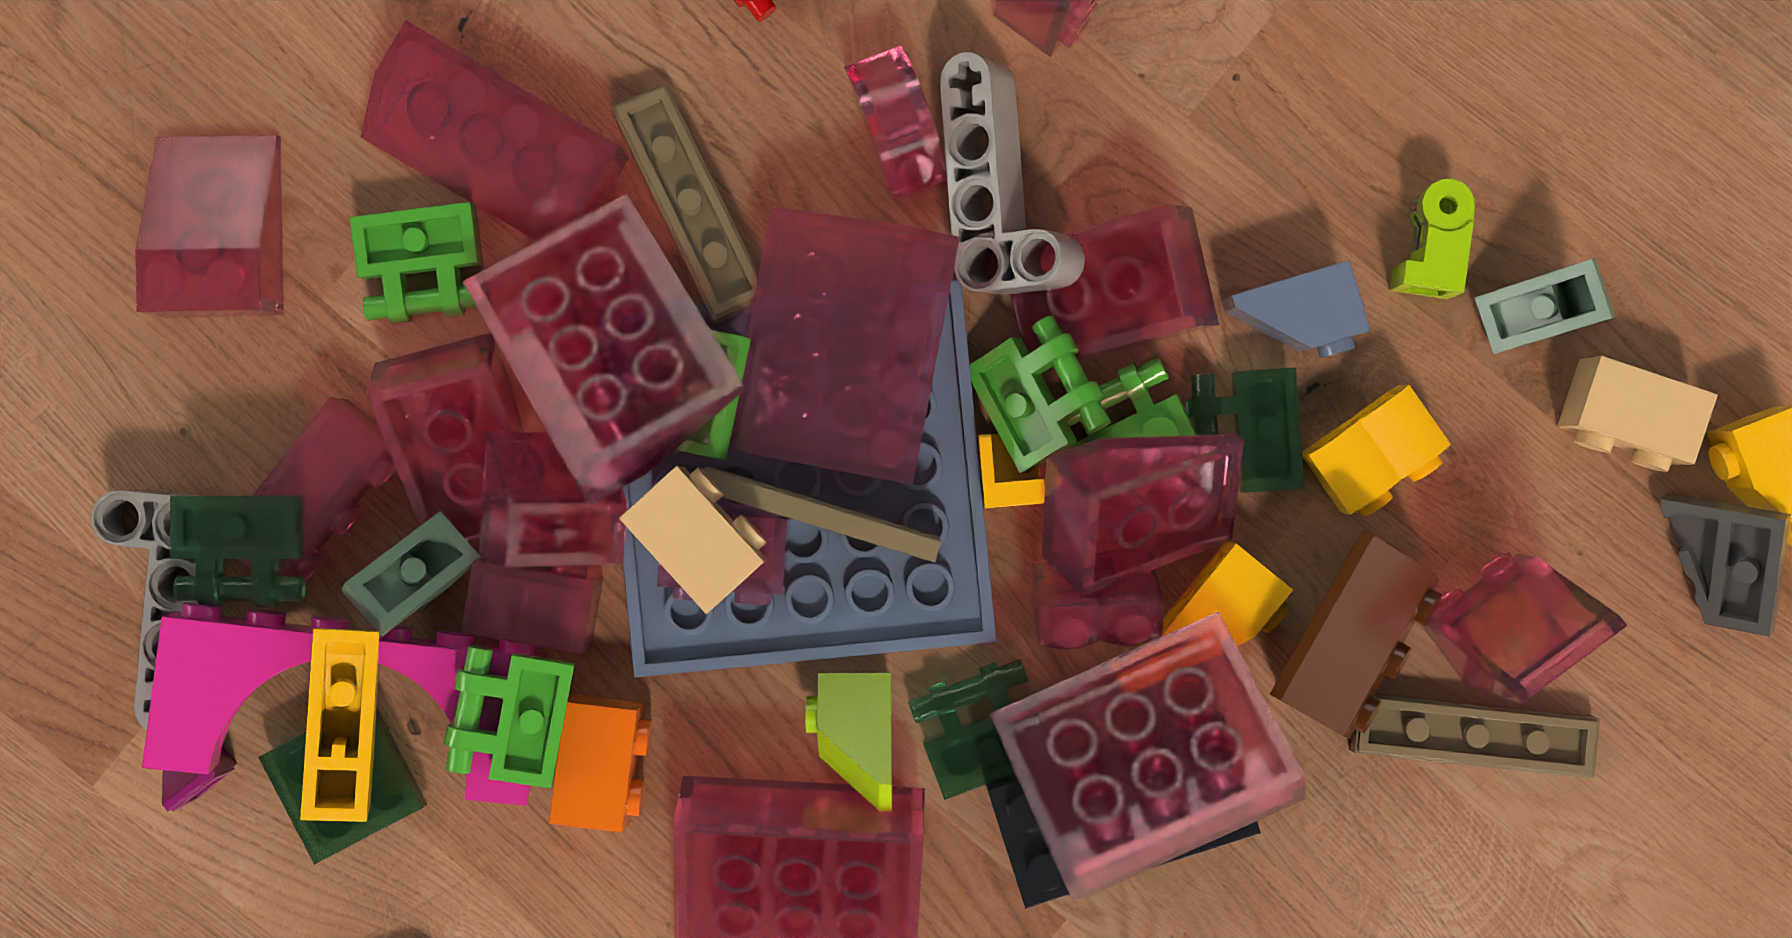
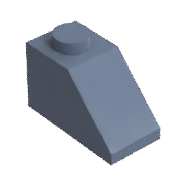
[1222,260,1371,358]

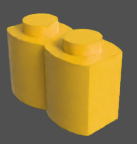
[1300,385,1451,517]

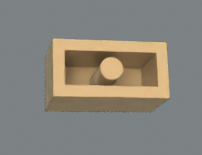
[1557,356,1718,472]
[619,466,768,614]

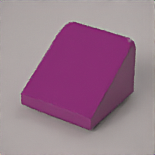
[162,746,236,812]

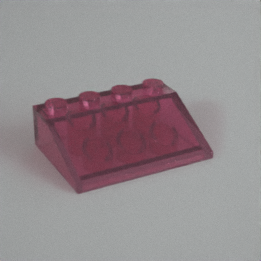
[463,193,746,506]
[728,206,960,485]
[990,612,1305,902]
[673,776,925,938]

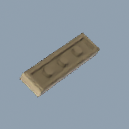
[611,84,769,326]
[702,466,941,563]
[1349,693,1600,778]

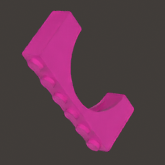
[142,602,547,806]

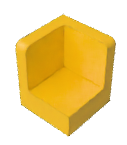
[977,434,1046,508]

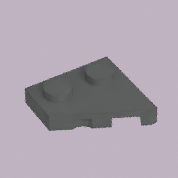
[1660,494,1791,637]

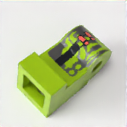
[1389,179,1475,299]

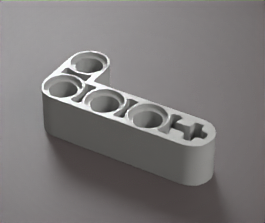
[940,52,1085,295]
[91,490,228,730]

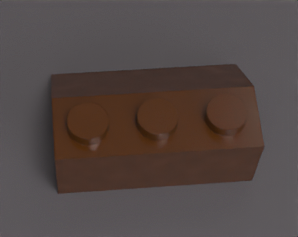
[1269,530,1442,739]

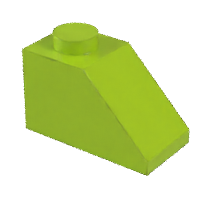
[805,673,892,812]

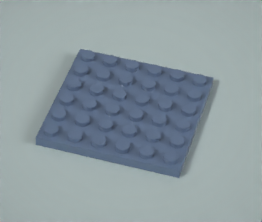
[599,280,997,678]

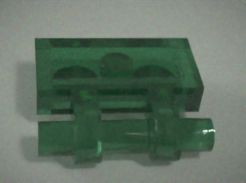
[1186,367,1304,495]
[170,495,306,607]
[908,659,1058,800]

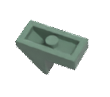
[1474,258,1615,354]
[341,511,481,637]

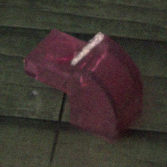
[844,46,947,201]

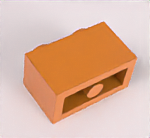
[549,694,653,833]

